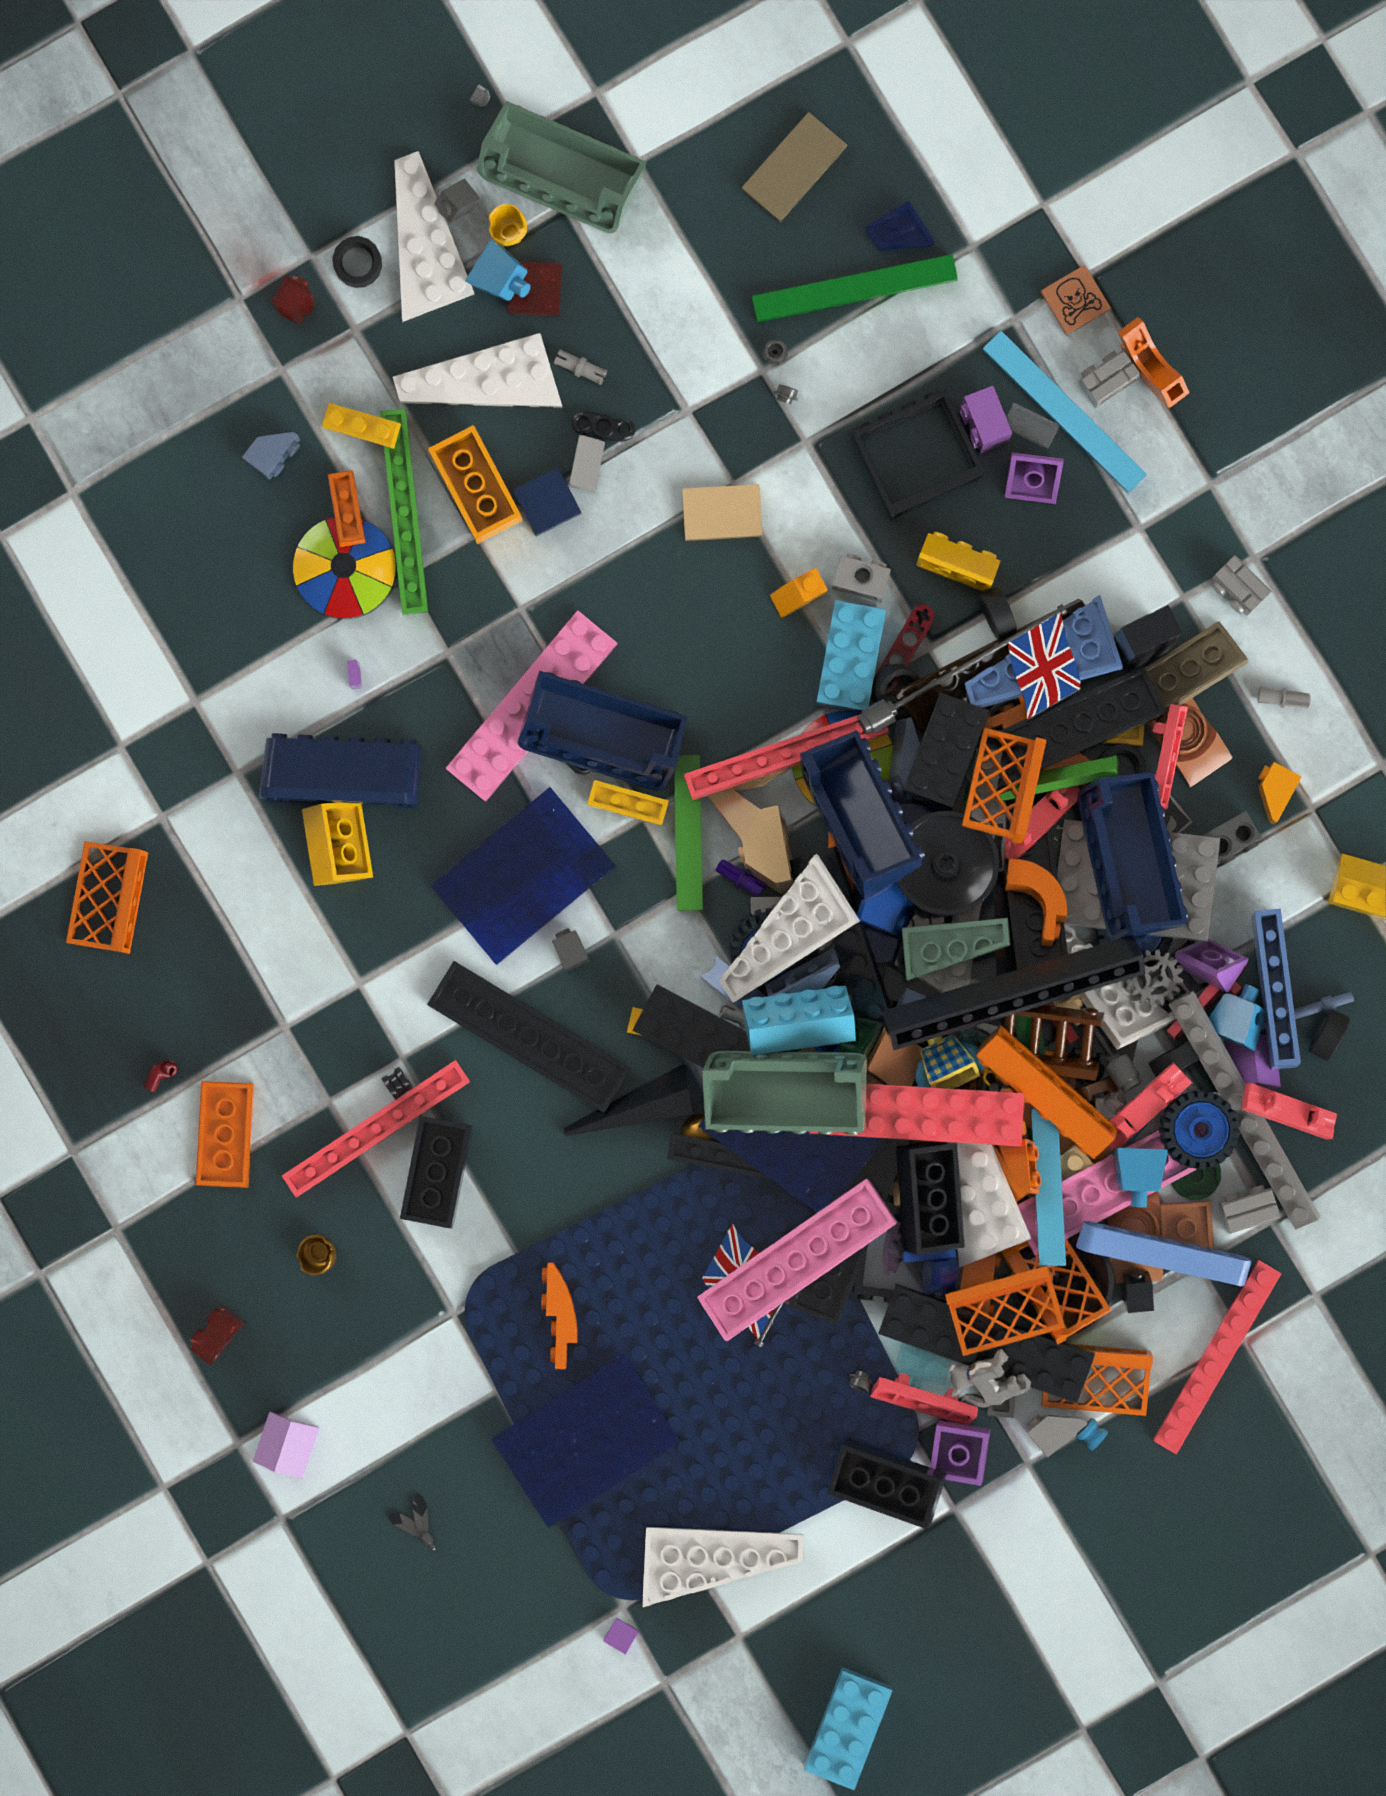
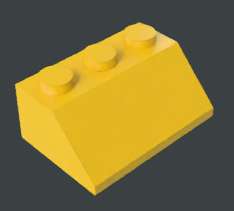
[916,532,1000,592]
[302,803,373,886]
[1328,853,1386,920]

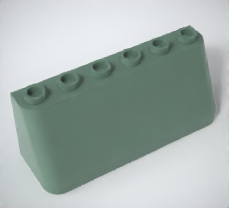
[477,101,647,233]
[702,1051,867,1135]

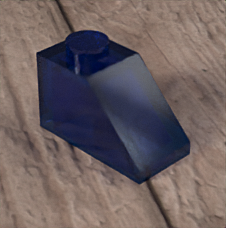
[921,1258,958,1296]

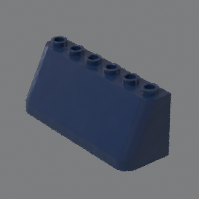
[517,670,688,790]
[800,730,925,901]
[260,733,422,809]
[1078,772,1188,941]

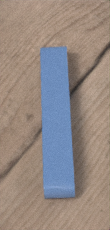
[1076,1221,1252,1286]

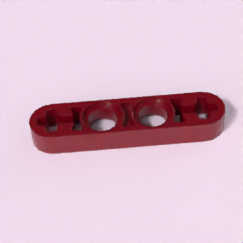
[874,604,934,695]

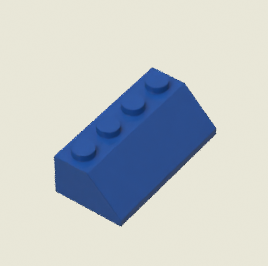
[856,882,915,938]

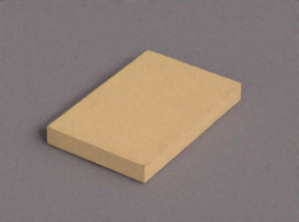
[682,484,762,541]

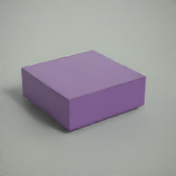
[347,660,362,689]
[603,1617,639,1655]

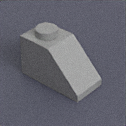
[1026,1414,1088,1457]

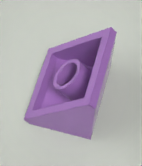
[1005,452,1064,504]
[1175,938,1248,993]
[1223,1034,1281,1089]

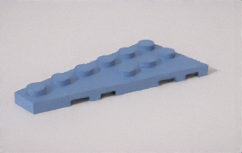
[965,595,1123,708]

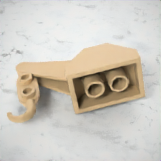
[708,767,794,895]

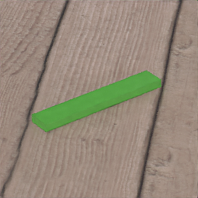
[674,755,703,911]
[964,756,1119,806]

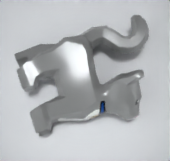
[949,1349,1031,1408]

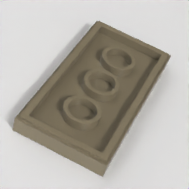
[741,112,847,223]
[1145,621,1249,717]

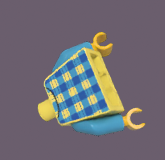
[915,1035,999,1089]

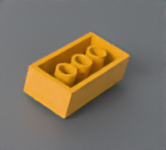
[428,425,523,544]

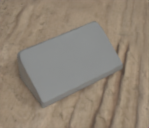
[569,435,605,492]

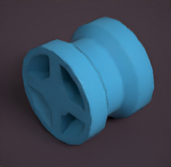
[1075,1417,1108,1451]

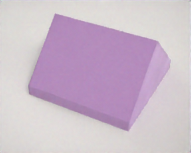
[253,1411,319,1478]

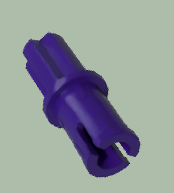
[716,859,766,897]

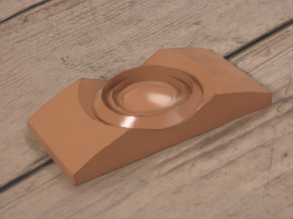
[1145,698,1233,788]
[1106,1192,1163,1283]

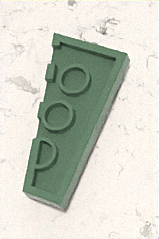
[902,918,1010,981]

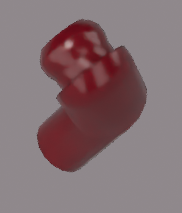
[144,1060,178,1092]

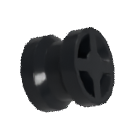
[381,1067,413,1099]

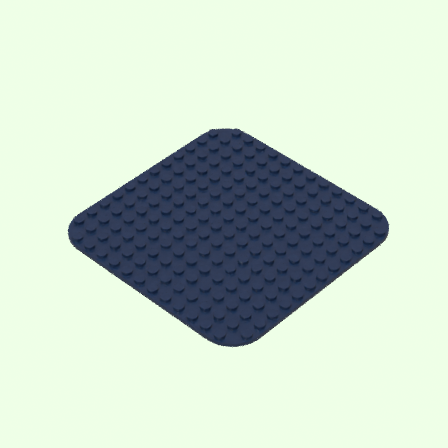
[465,1143,919,1600]

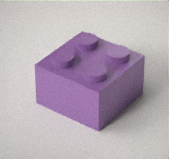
[959,386,1012,454]
[930,1420,991,1486]

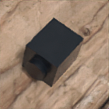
[1123,1270,1154,1313]

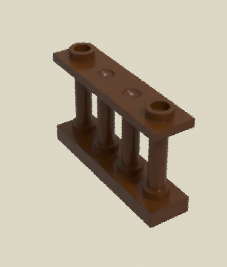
[1004,1005,1104,1081]

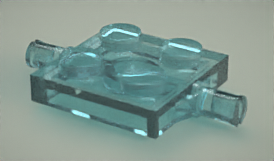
[894,1343,952,1389]

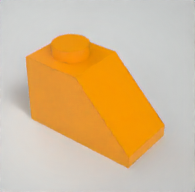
[770,568,828,618]
[1258,762,1301,824]

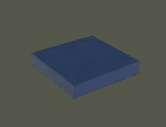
[513,467,582,537]

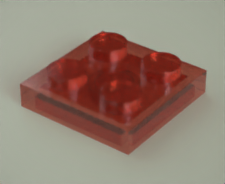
[508,261,562,316]

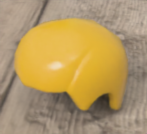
[488,203,527,246]

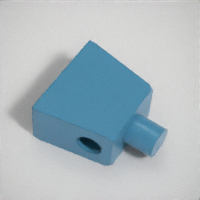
[465,239,530,301]
[1209,984,1266,1051]
[1113,1148,1167,1207]

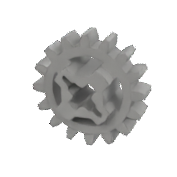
[1126,949,1183,1007]

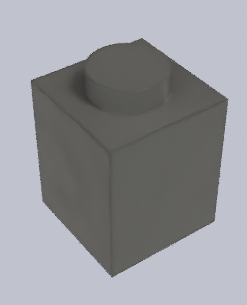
[434,178,480,224]

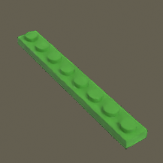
[380,408,429,615]

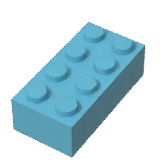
[816,600,886,714]
[742,986,856,1055]
[804,1667,893,1790]

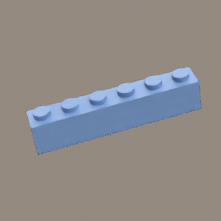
[1251,908,1301,1070]

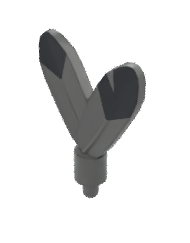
[389,1494,436,1550]

